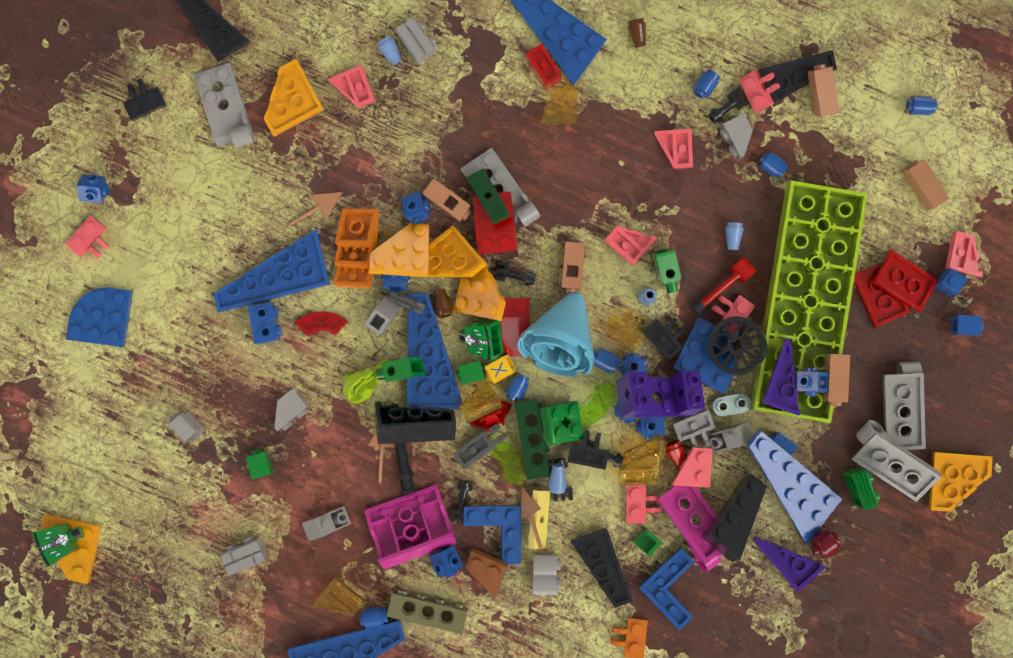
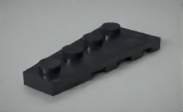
[176,0,250,62]
[758,50,837,103]
[570,527,633,608]

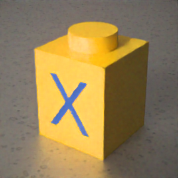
[485,354,517,384]

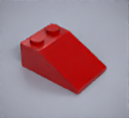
[473,191,519,255]
[491,298,530,357]

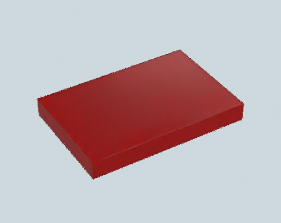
[872,249,938,313]
[854,262,910,328]

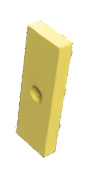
[528,490,550,549]

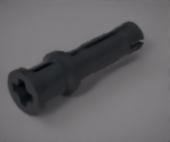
[394,443,417,495]

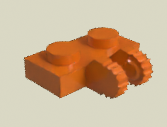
[610,617,648,658]

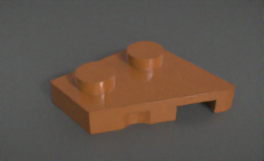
[466,548,509,598]

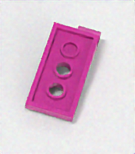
[657,486,722,572]

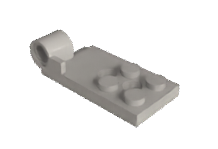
[194,63,255,148]
[460,148,541,227]
[883,361,926,450]
[852,420,942,502]

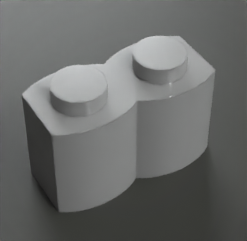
[169,412,205,443]
[533,553,561,595]

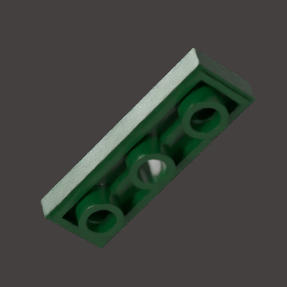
[467,168,510,225]

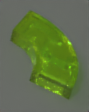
[579,383,614,427]
[491,441,523,487]

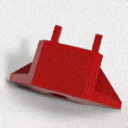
[469,400,512,433]

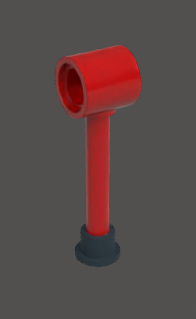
[690,257,757,317]

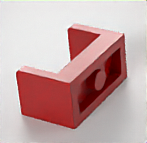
[525,43,562,91]

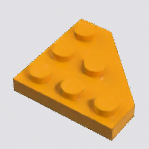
[264,59,324,137]
[369,223,429,277]
[428,225,487,277]
[453,259,506,321]
[929,452,993,512]
[40,514,102,584]

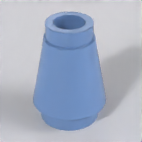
[377,36,402,66]
[725,222,744,250]
[638,287,657,306]
[548,464,567,494]

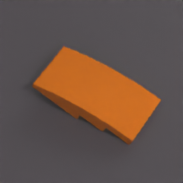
[333,208,379,289]

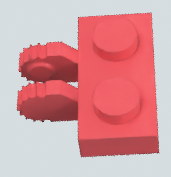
[739,70,780,114]
[65,215,109,258]
[711,295,755,336]
[626,484,661,523]

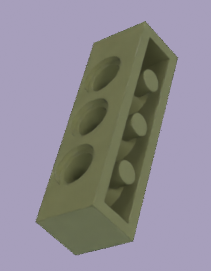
[386,589,468,634]

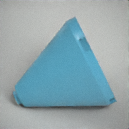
[517,292,595,377]

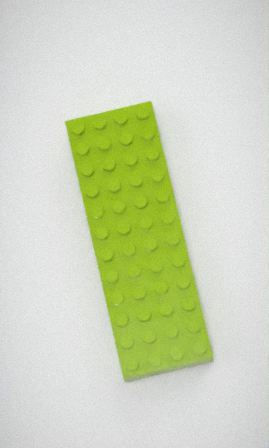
[750,181,868,423]

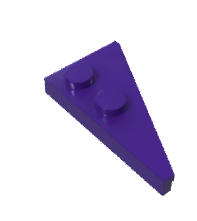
[762,338,800,416]
[752,536,826,592]

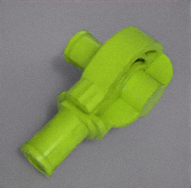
[343,358,388,404]

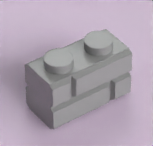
[395,17,437,65]
[221,536,268,576]

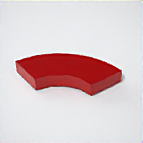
[295,311,349,336]

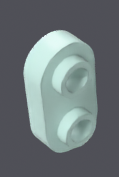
[712,394,751,416]

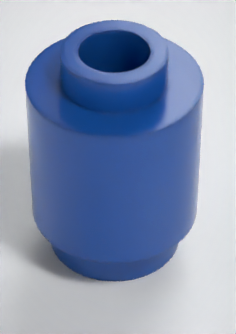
[693,69,720,99]
[906,96,937,116]
[759,151,788,178]
[594,348,621,373]
[504,372,530,402]
[359,606,389,629]

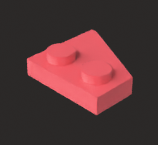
[328,65,376,109]
[655,129,693,169]
[604,226,657,266]
[945,231,983,277]
[672,447,712,487]

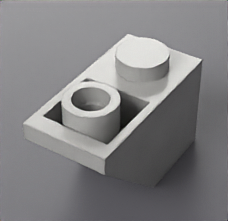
[720,113,753,161]
[364,294,402,336]
[275,388,310,431]
[707,421,754,453]
[302,506,351,541]

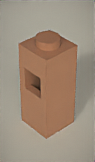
[807,64,840,117]
[903,160,950,211]
[422,178,472,223]
[561,242,585,293]
[823,354,850,406]

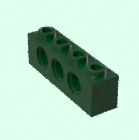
[514,399,552,480]

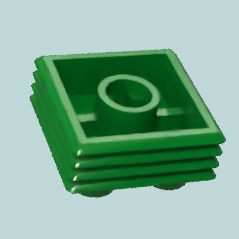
[540,401,584,445]
[843,467,880,511]

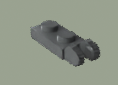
[453,424,507,470]

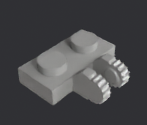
[672,410,716,447]

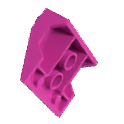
[364,484,457,570]

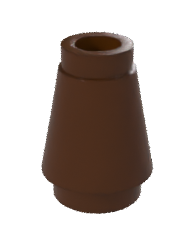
[627,18,646,48]
[434,289,454,318]

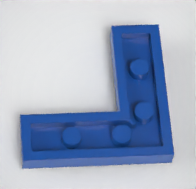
[463,505,521,564]
[639,547,695,631]

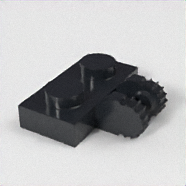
[123,78,167,121]
[643,317,686,360]
[568,430,609,470]

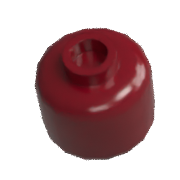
[810,530,841,559]

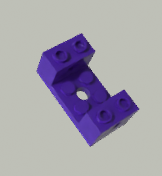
[616,371,705,418]

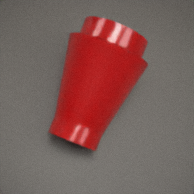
[665,440,686,470]

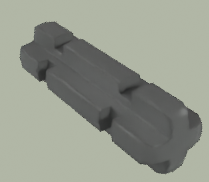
[388,290,425,314]

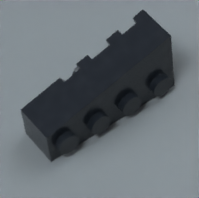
[374,401,456,444]
[701,474,767,562]

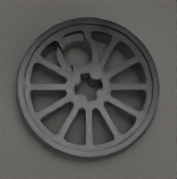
[707,316,768,375]

